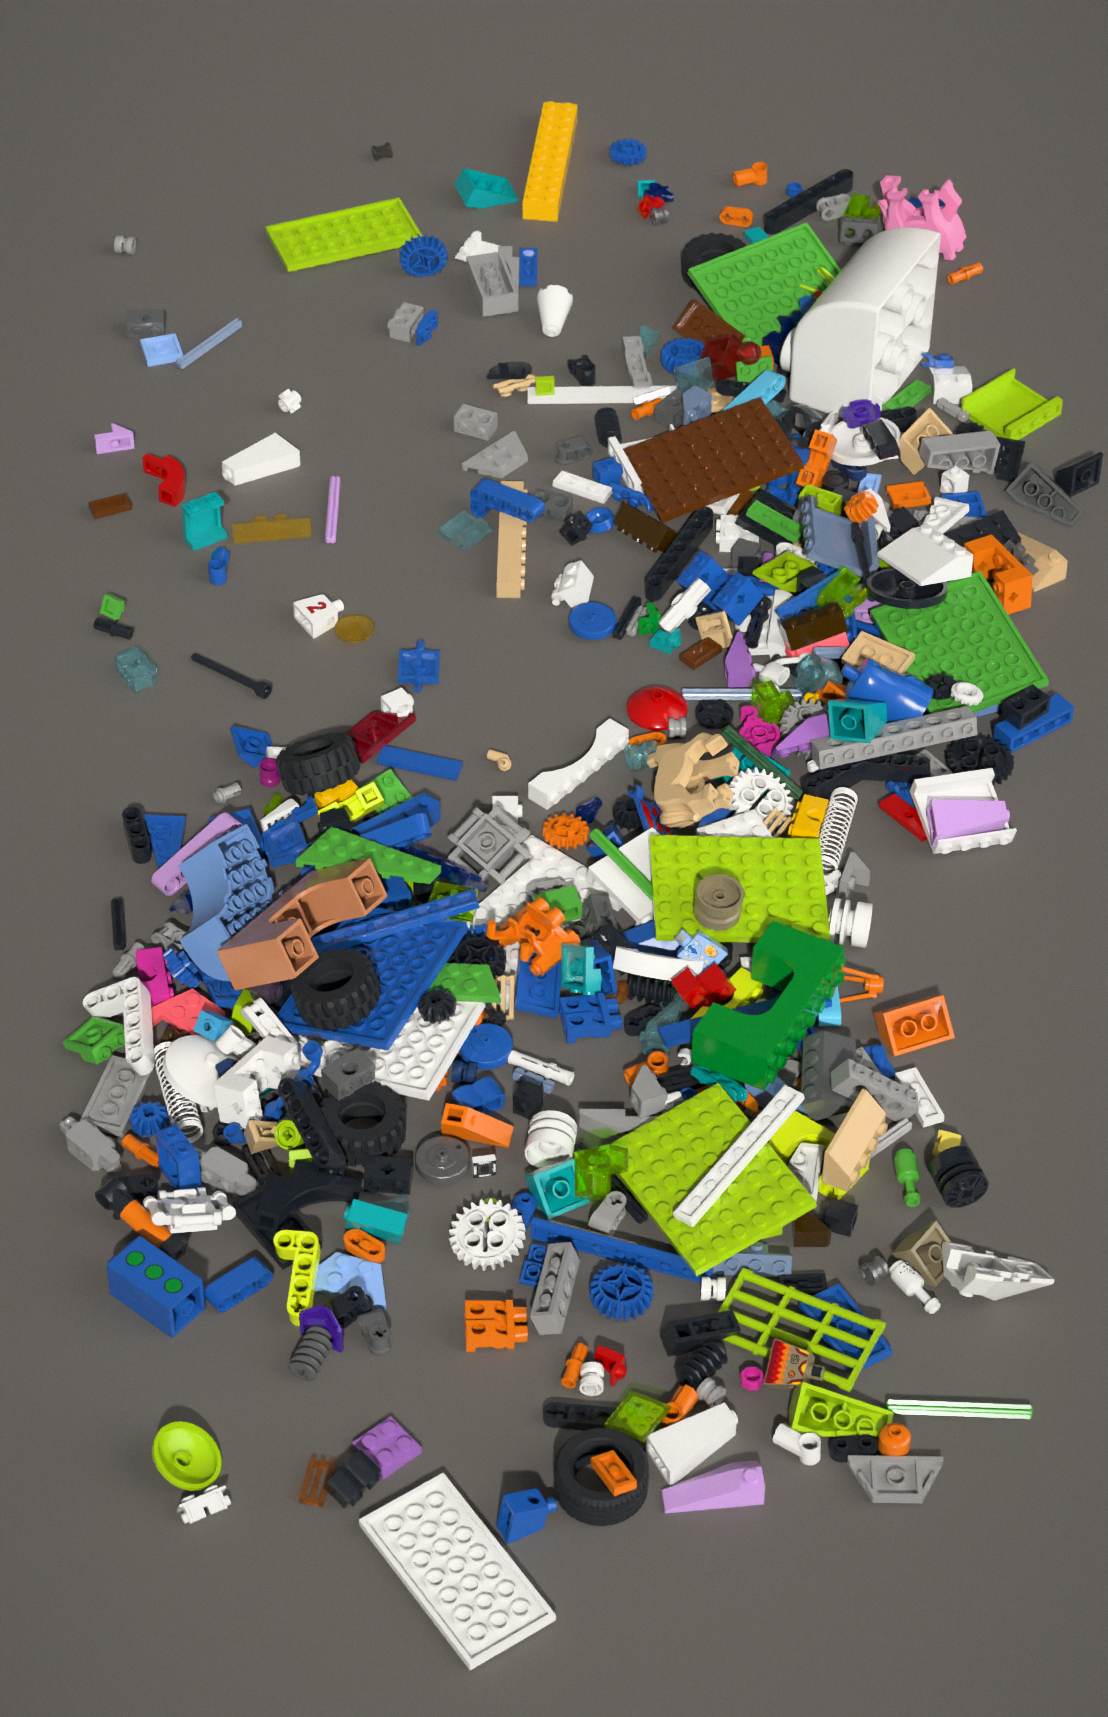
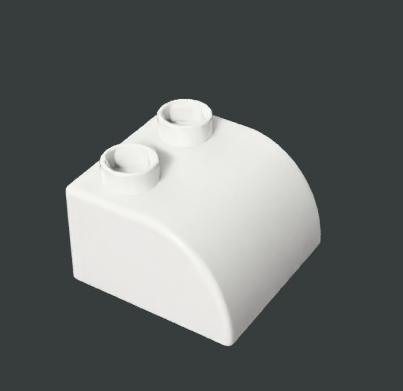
[780,227,941,419]

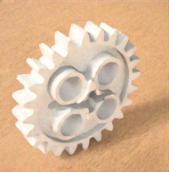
[728,768,793,829]
[449,1199,526,1271]

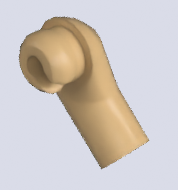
[487,749,512,771]

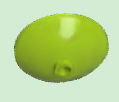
[152,1421,222,1491]

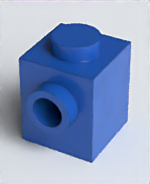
[592,457,623,486]

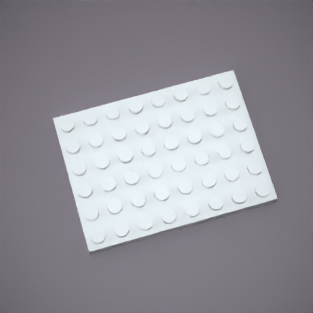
[290,1001,485,1101]

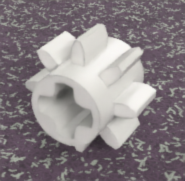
[278,389,301,414]

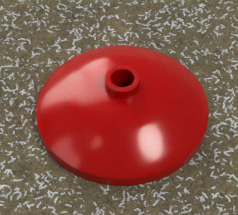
[626,685,688,731]

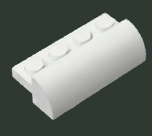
[749,590,794,660]

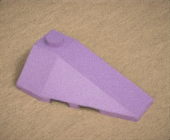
[662,1460,765,1514]

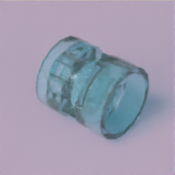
[624,740,658,772]

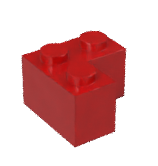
[671,963,737,1012]

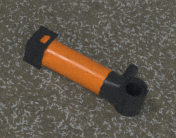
[95,1178,188,1261]

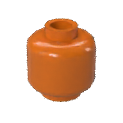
[878,1423,911,1456]

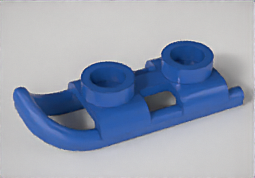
[609,482,653,514]

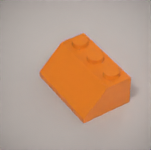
[874,995,955,1057]

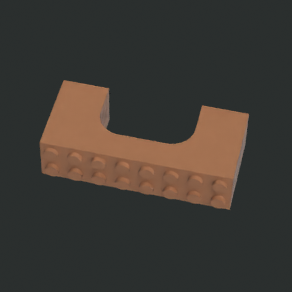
[216,858,388,990]

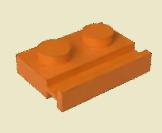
[886,481,931,509]

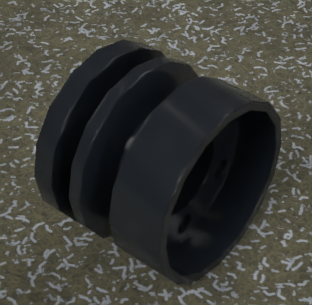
[928,1146,989,1208]

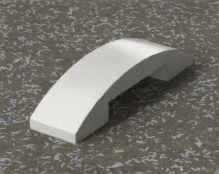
[613,946,704,981]

